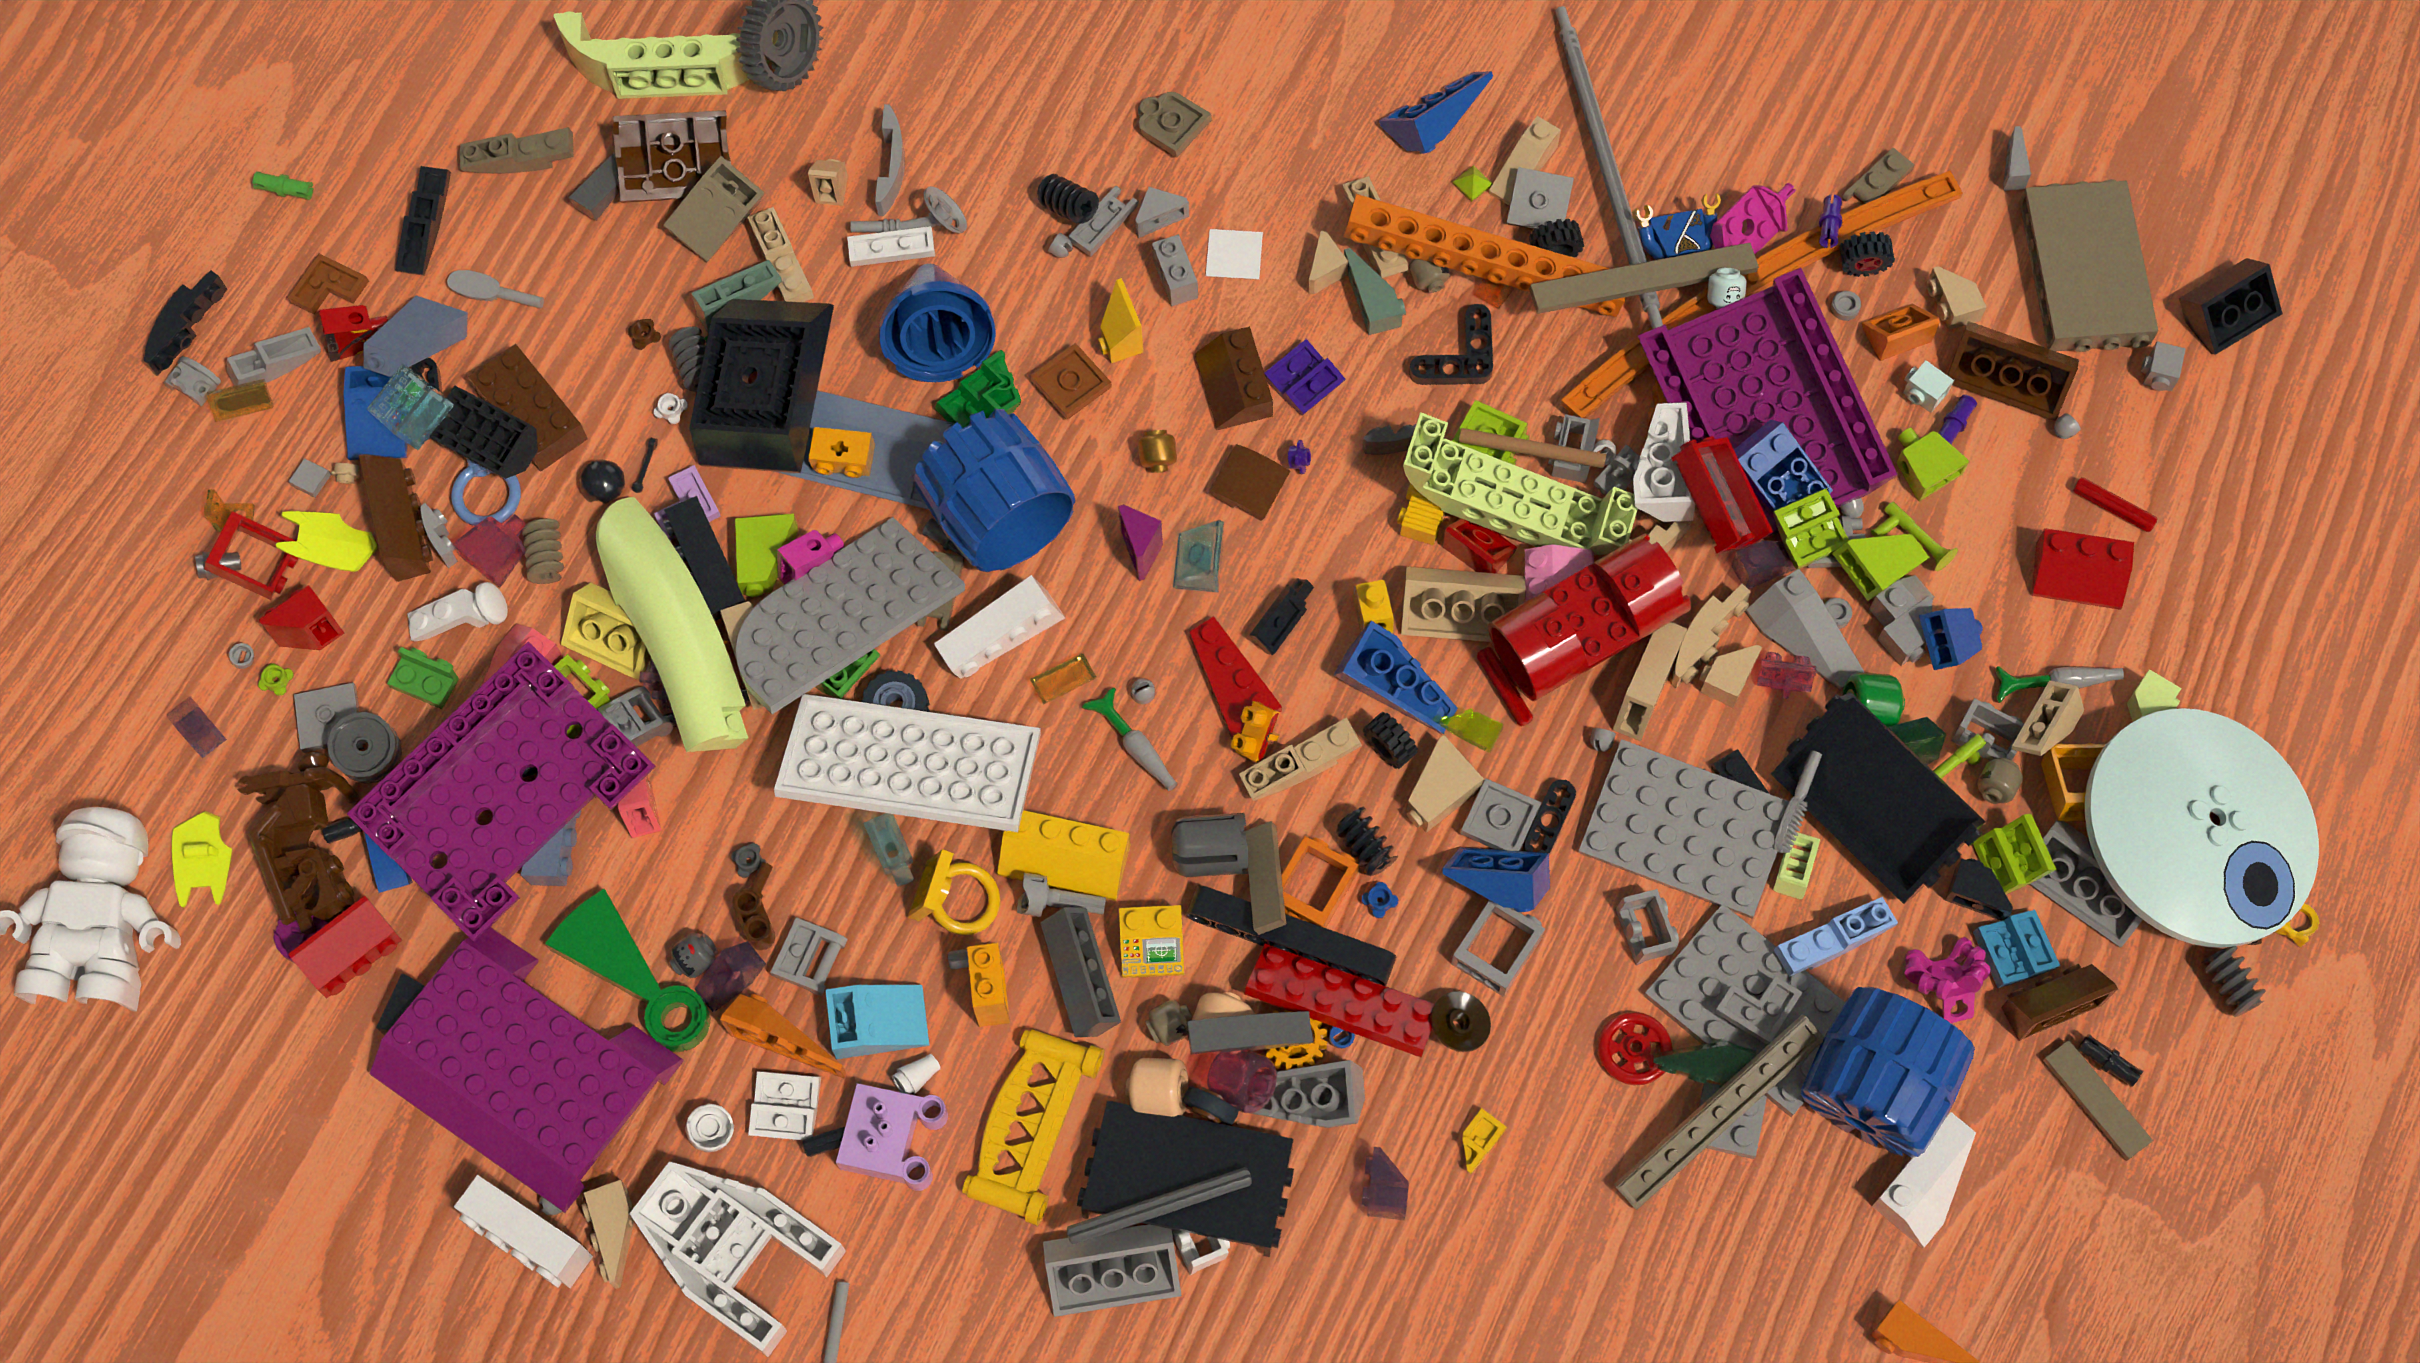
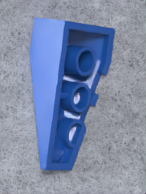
[1379,71,1493,154]
[1334,621,1458,734]

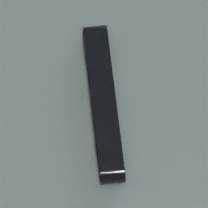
[1186,886,1397,986]

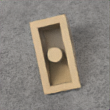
[808,159,848,206]
[1699,645,1762,707]

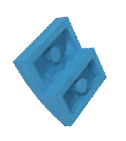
[1973,910,2060,988]

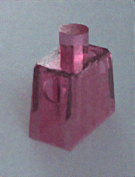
[452,514,526,588]

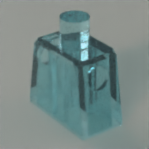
[863,813,914,887]

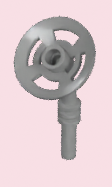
[851,186,967,234]

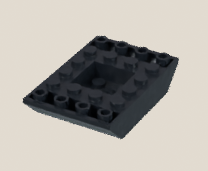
[689,299,834,473]

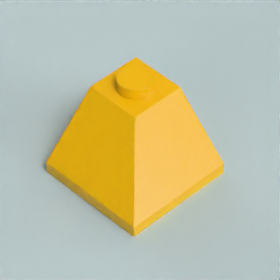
[1098,278,1144,364]

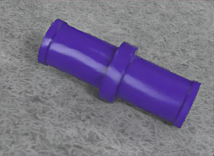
[1819,195,1842,248]
[1938,395,1977,445]

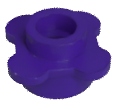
[1288,440,1311,474]

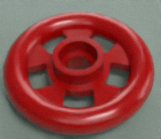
[1598,1012,1673,1086]

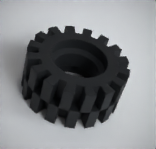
[1529,219,1584,257]
[1363,712,1418,769]

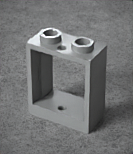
[1451,900,1545,997]

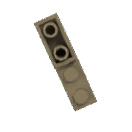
[460,127,574,174]

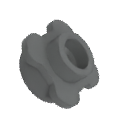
[731,843,766,878]

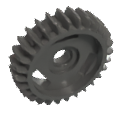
[736,0,824,91]

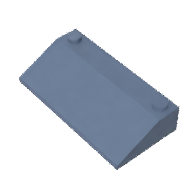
[773,390,955,509]

